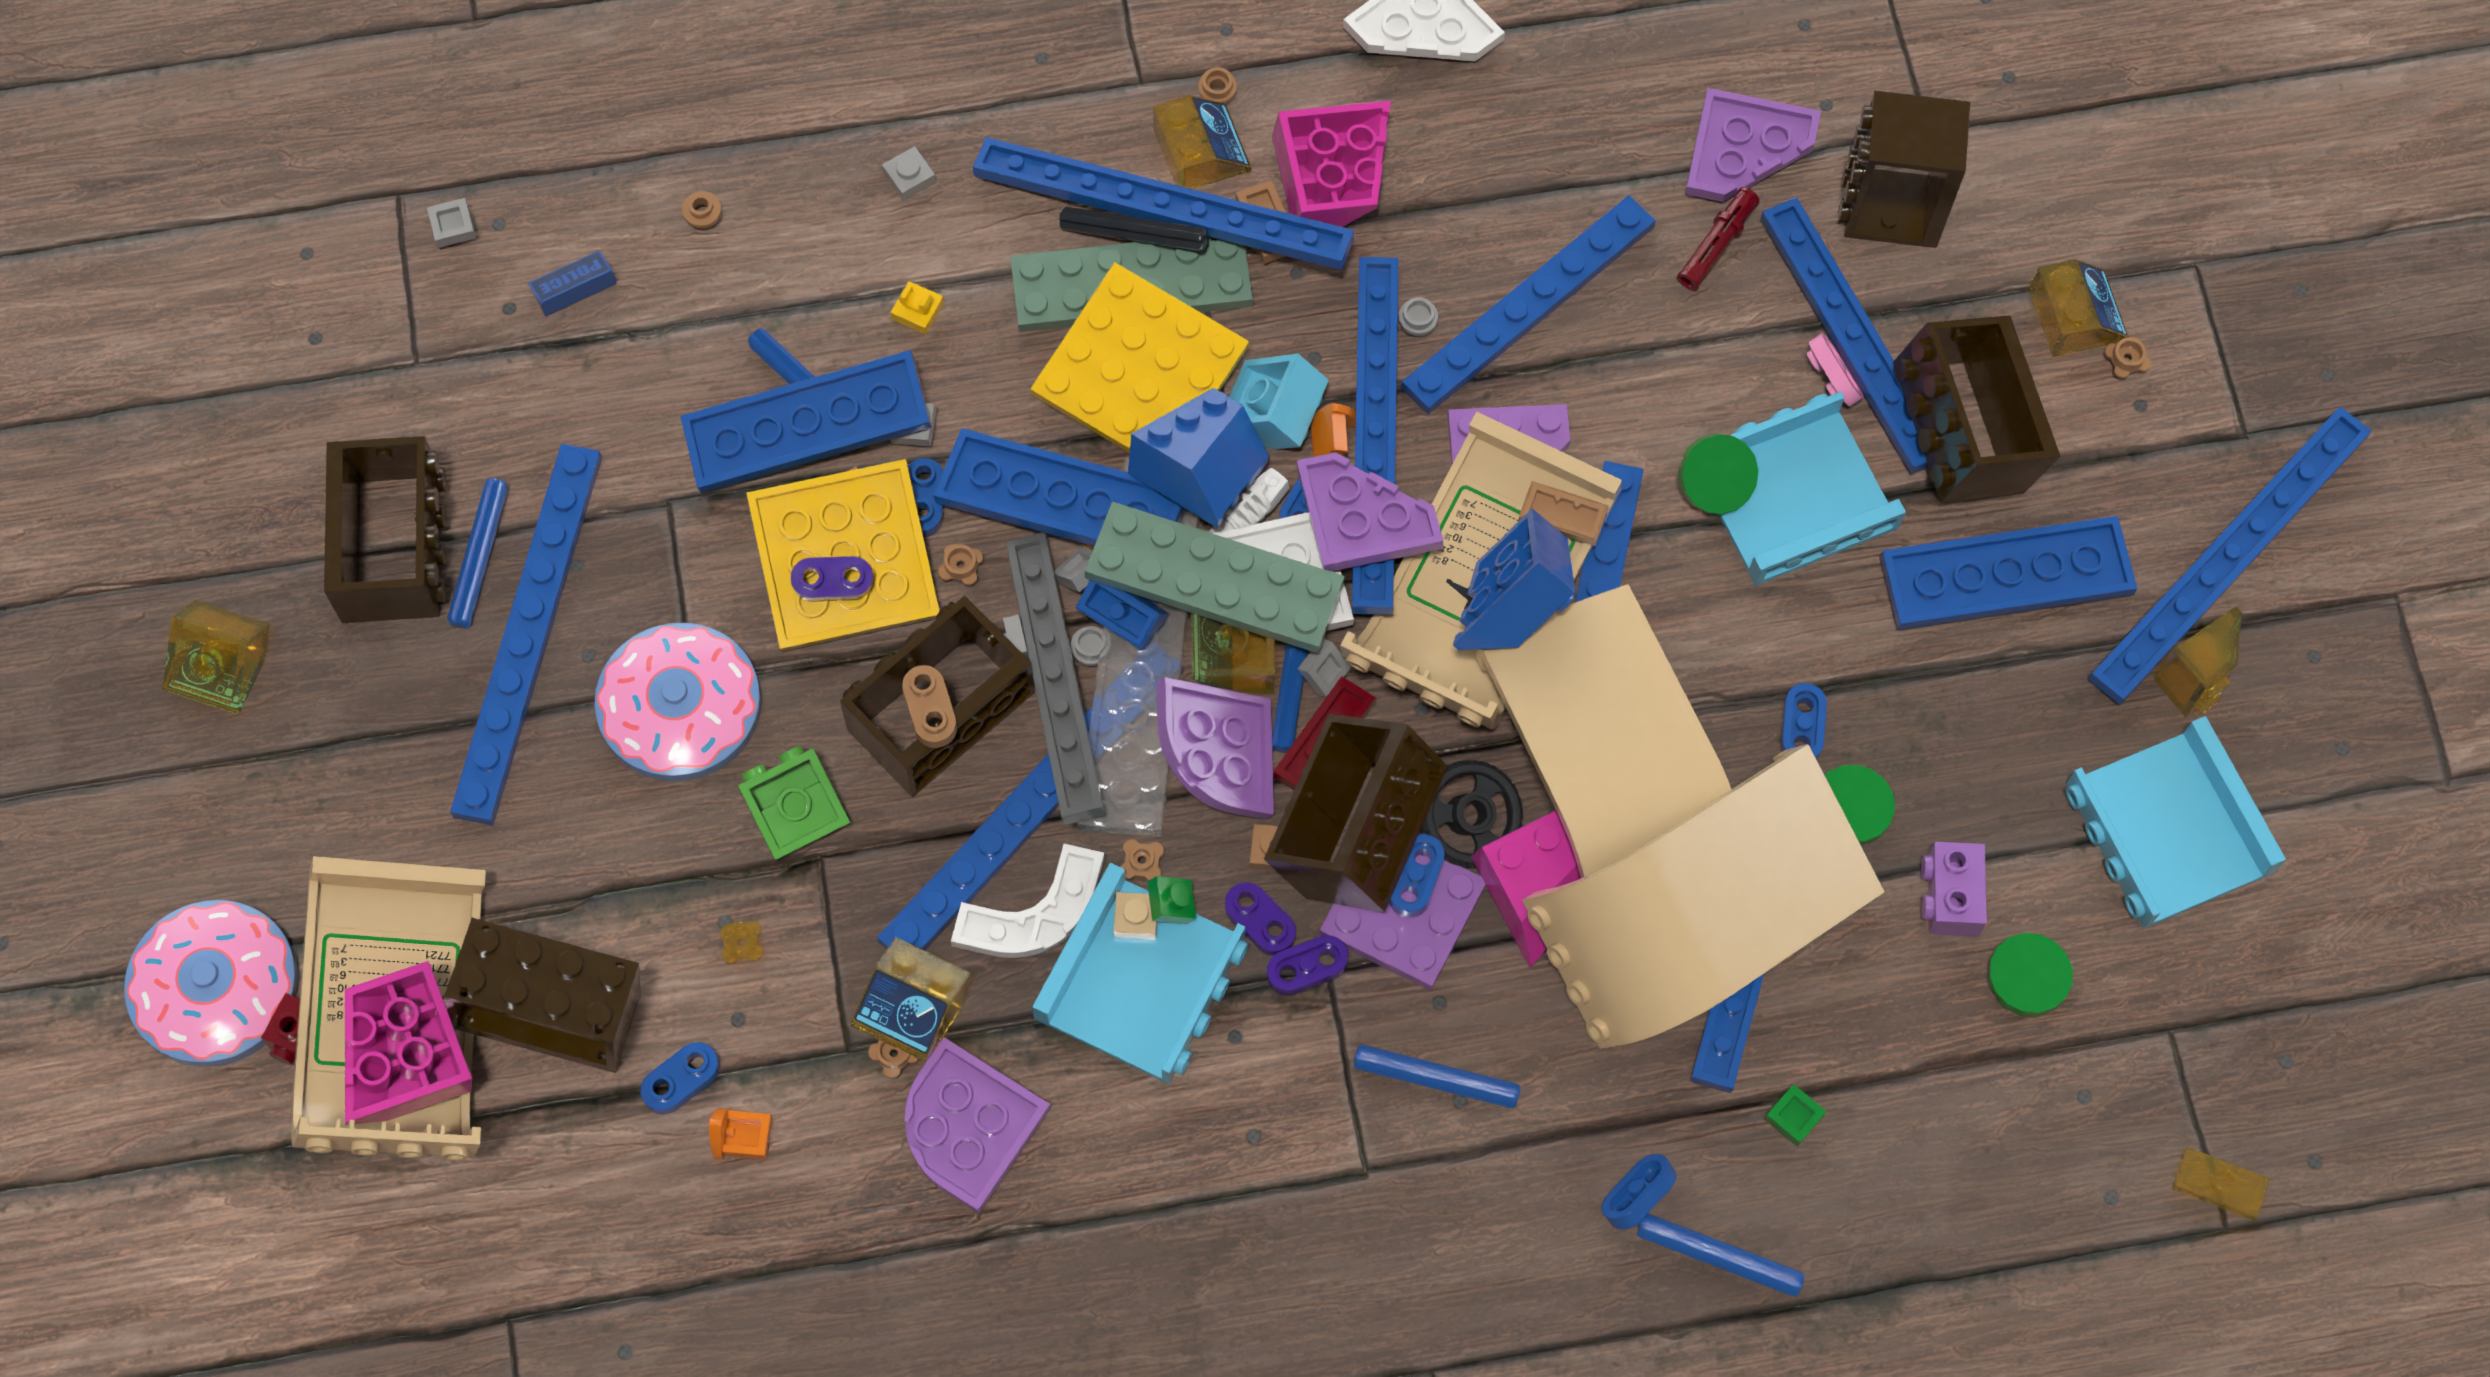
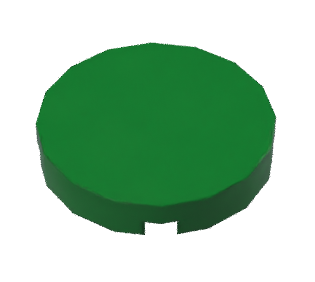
[1678,433,1759,514]
[1824,765,1895,844]
[1987,933,2073,1017]

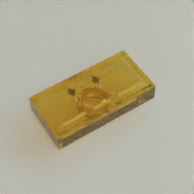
[2172,1147,2270,1221]

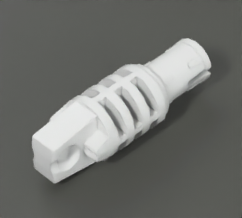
[1207,468,1290,534]

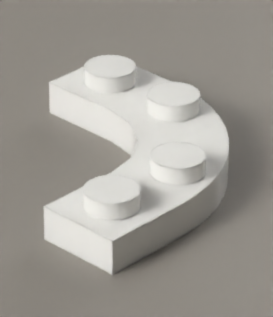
[951,844,1105,958]

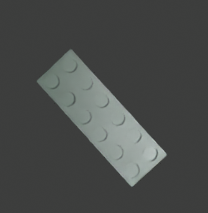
[1010,236,1253,332]
[1085,501,1345,653]

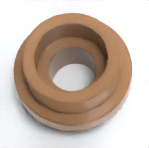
[1198,67,1237,104]
[682,191,722,230]

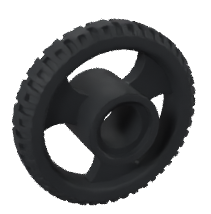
[1420,760,1523,868]

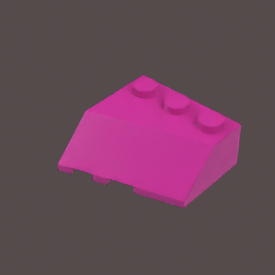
[1272,101,1391,227]
[1471,810,1581,968]
[345,961,472,1125]

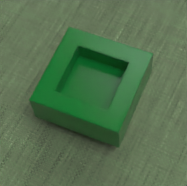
[1147,876,1196,924]
[1765,1084,1827,1147]

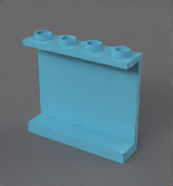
[1718,392,1906,586]
[2066,716,2286,929]
[1032,863,1249,1085]

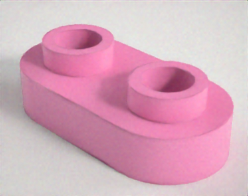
[1807,333,1864,407]

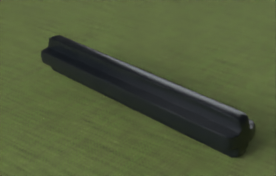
[1059,207,1208,251]

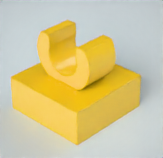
[890,281,944,335]

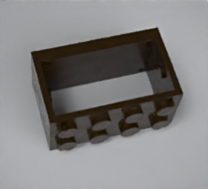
[1838,90,1970,248]
[1893,315,2061,502]
[324,436,447,623]
[840,595,1035,798]
[1264,714,1448,912]
[444,917,641,1073]

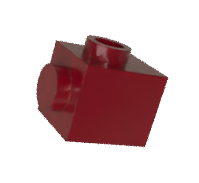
[261,993,300,1066]

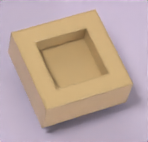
[1113,892,1157,940]

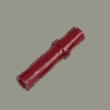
[1677,187,1760,291]

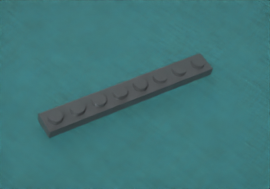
[1006,532,1105,825]

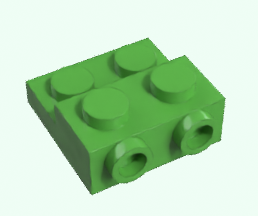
[737,745,850,860]

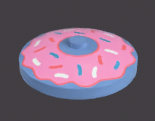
[595,623,761,781]
[124,900,298,1067]

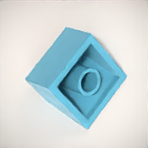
[1229,354,1329,450]

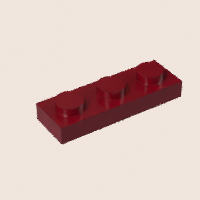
[1273,676,1376,790]

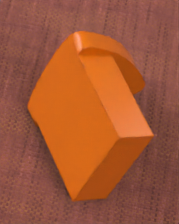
[1310,403,1356,457]
[709,1108,773,1160]

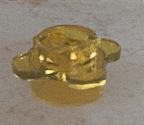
[719,921,763,964]

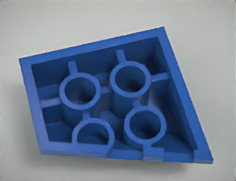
[1128,388,1269,528]
[1453,508,1575,650]

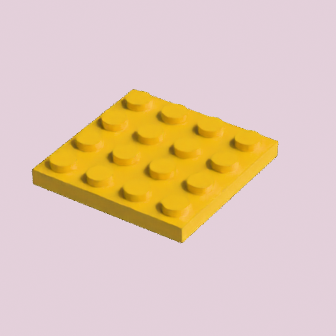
[1030,262,1249,453]
[747,459,939,652]

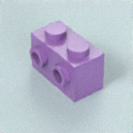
[1921,842,1987,937]

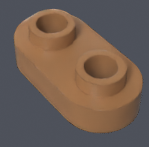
[902,665,957,748]

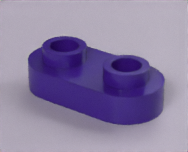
[791,556,873,601]
[1225,882,1296,956]
[1267,935,1348,996]

